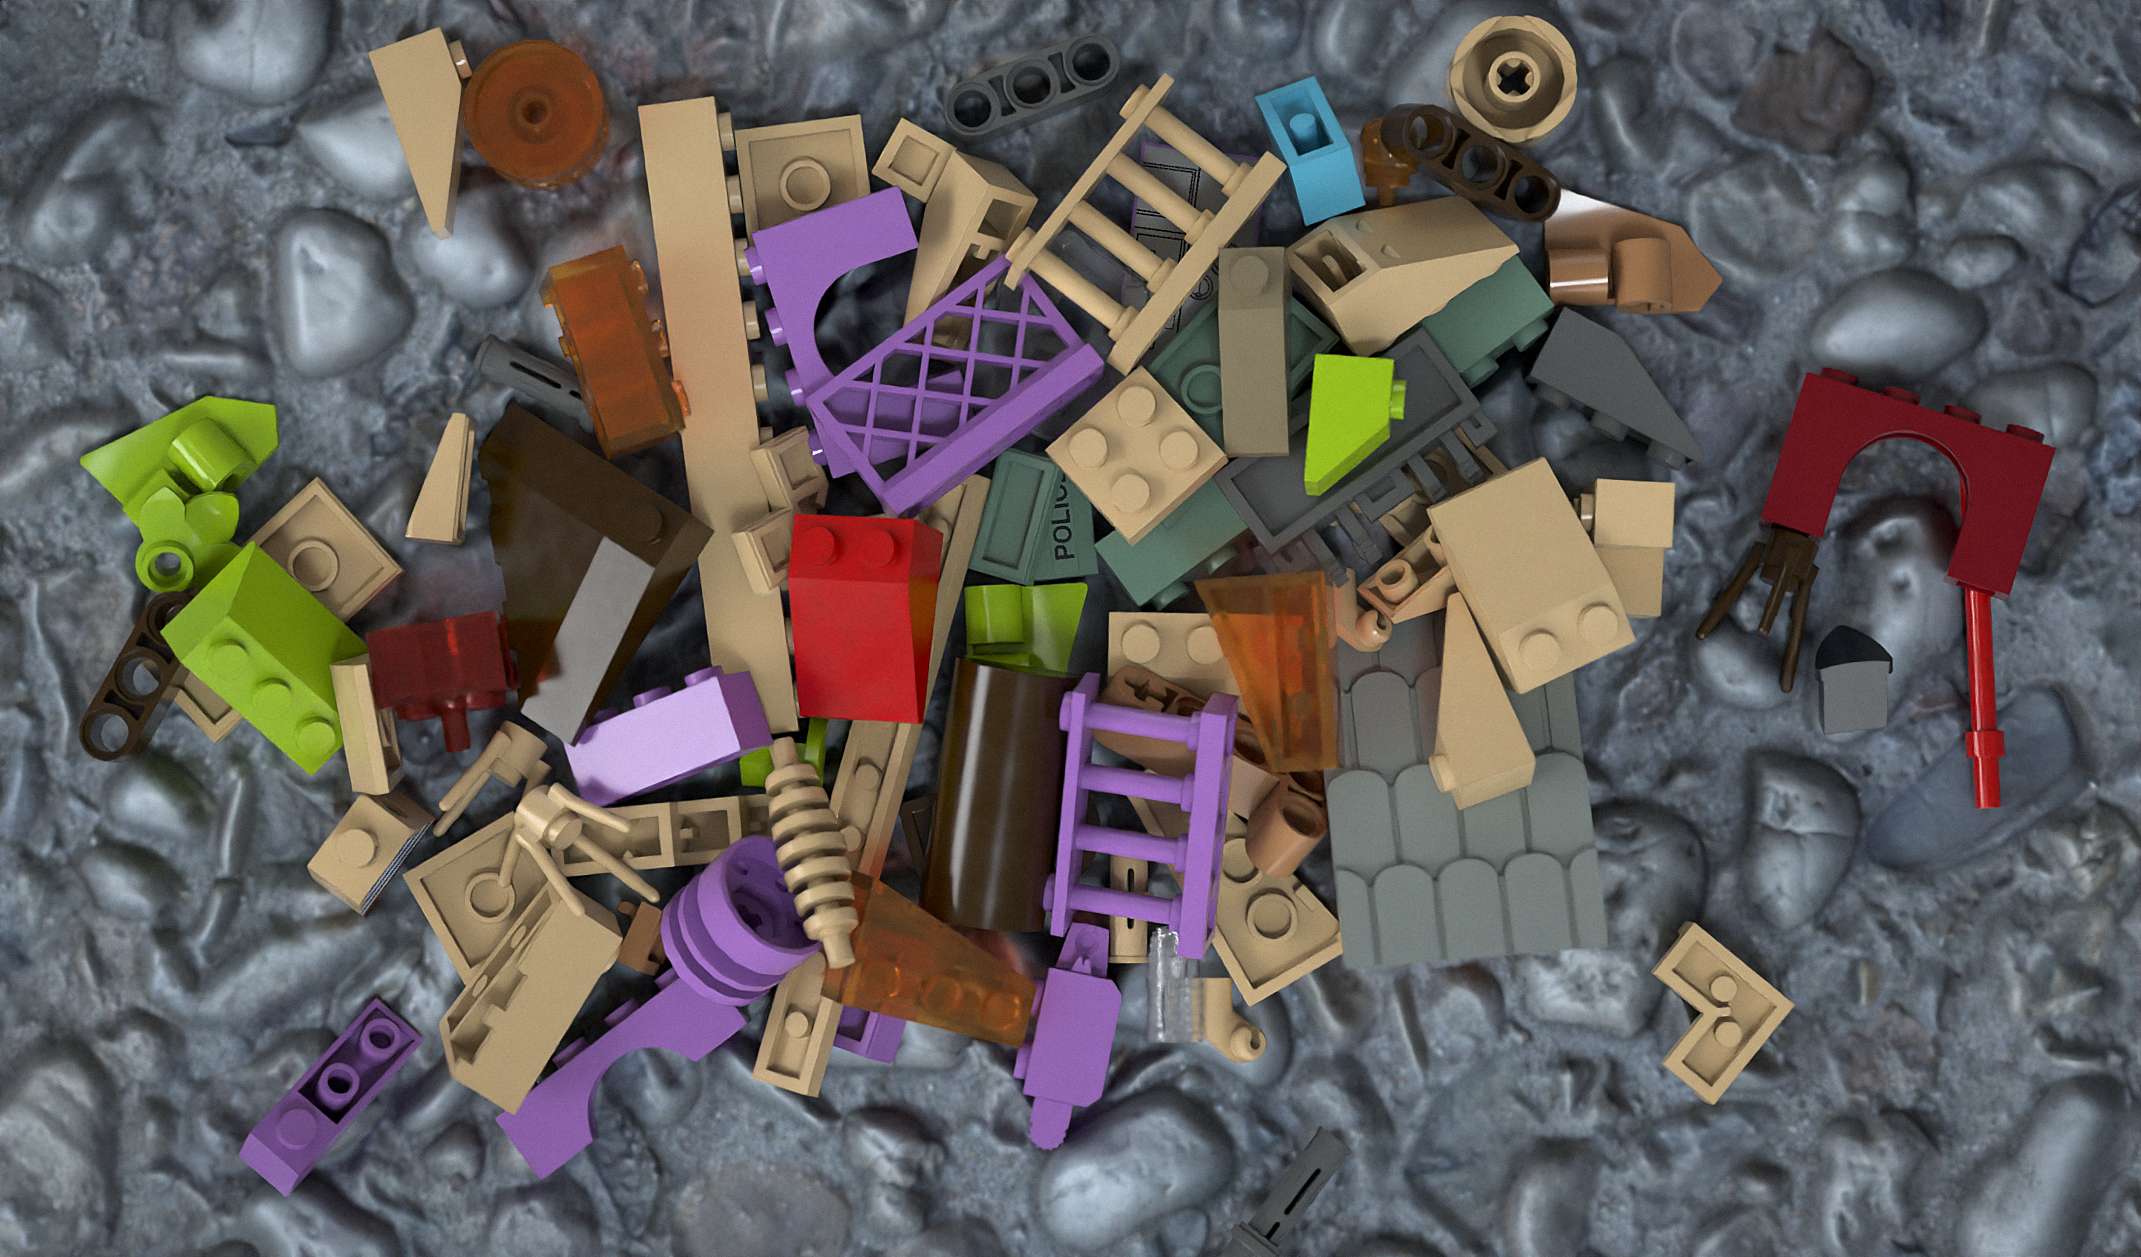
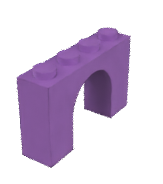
[744,185,974,479]

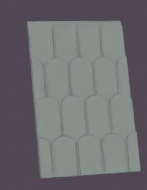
[1301,578,1609,969]

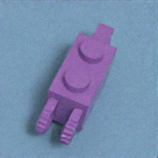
[1013,922,1122,1151]

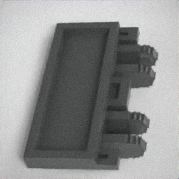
[1213,327,1499,588]

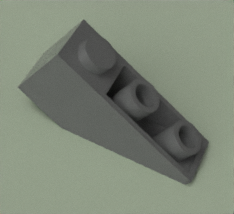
[1523,307,1705,471]

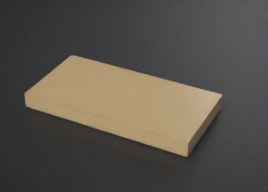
[141,477,406,744]

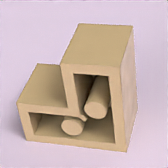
[1571,479,1675,619]

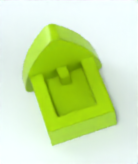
[740,718,830,788]

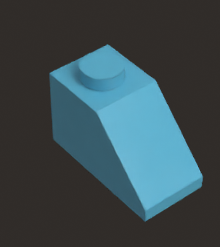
[1255,76,1365,226]

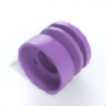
[660,835,824,1006]

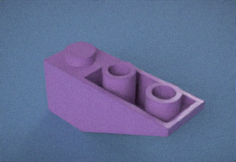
[238,998,424,1198]

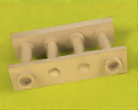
[1004,73,1287,377]

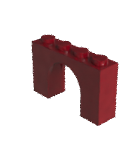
[1758,367,2056,601]

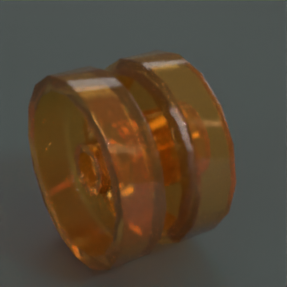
[463,39,612,191]

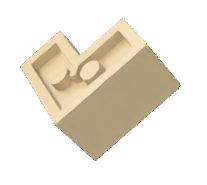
[1651,921,1795,1105]

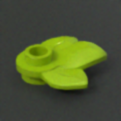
[135,485,243,593]

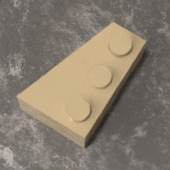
[438,880,623,1115]

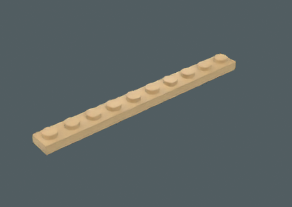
[752,474,992,1097]

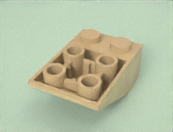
[1285,195,1520,357]

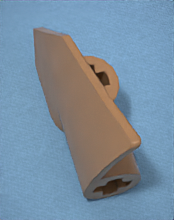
[1544,188,1723,314]

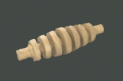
[765,737,859,968]

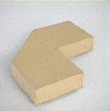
[730,425,829,594]

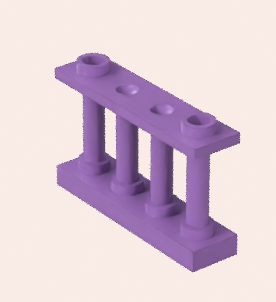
[1043,672,1239,960]

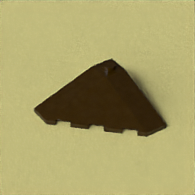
[477,402,715,748]

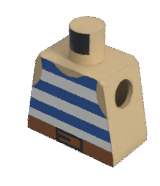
[307,787,437,916]

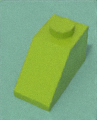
[1304,354,1407,496]

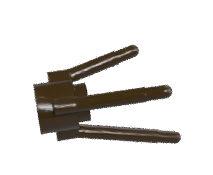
[1695,528,1820,693]

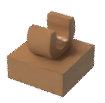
[616,901,670,977]

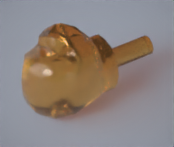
[1360,117,1426,209]

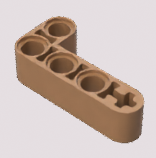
[1093,666,1328,878]

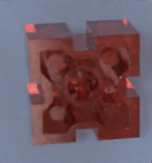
[366,610,521,753]

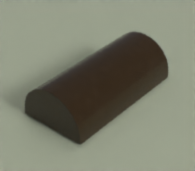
[917,656,1083,932]

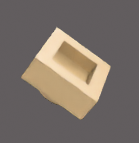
[871,118,958,206]

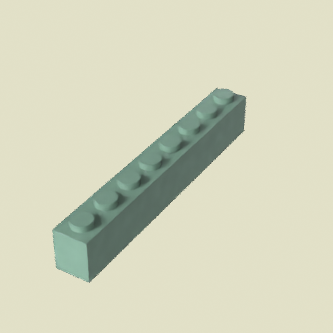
[1094,254,1555,613]

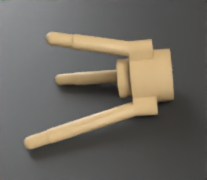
[433,720,552,888]
[514,782,660,916]

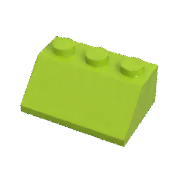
[160,540,375,777]

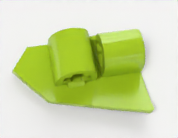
[80,396,280,528]
[964,582,1088,672]

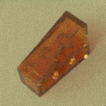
[538,245,691,461]
[1193,571,1346,773]
[820,870,1038,1048]

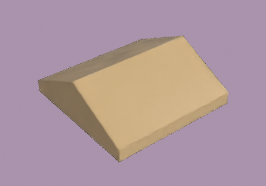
[330,651,405,795]

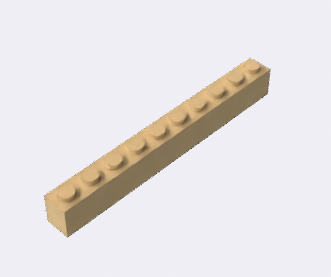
[638,96,805,736]

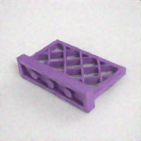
[804,250,1104,519]

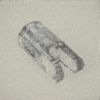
[1146,926,1204,1043]

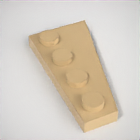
[1126,769,1343,1007]

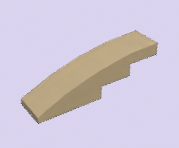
[551,794,777,877]

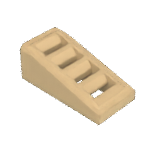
[405,413,477,546]

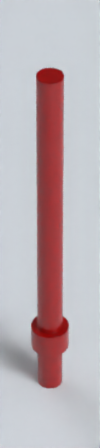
[1959,478,2005,809]

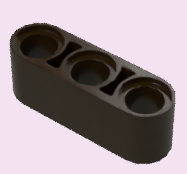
[1380,103,1561,224]
[79,591,195,763]

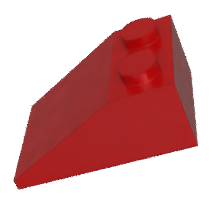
[788,514,944,725]

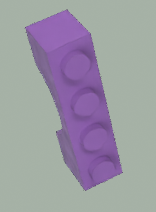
[495,967,751,1180]

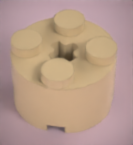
[1443,15,1578,151]

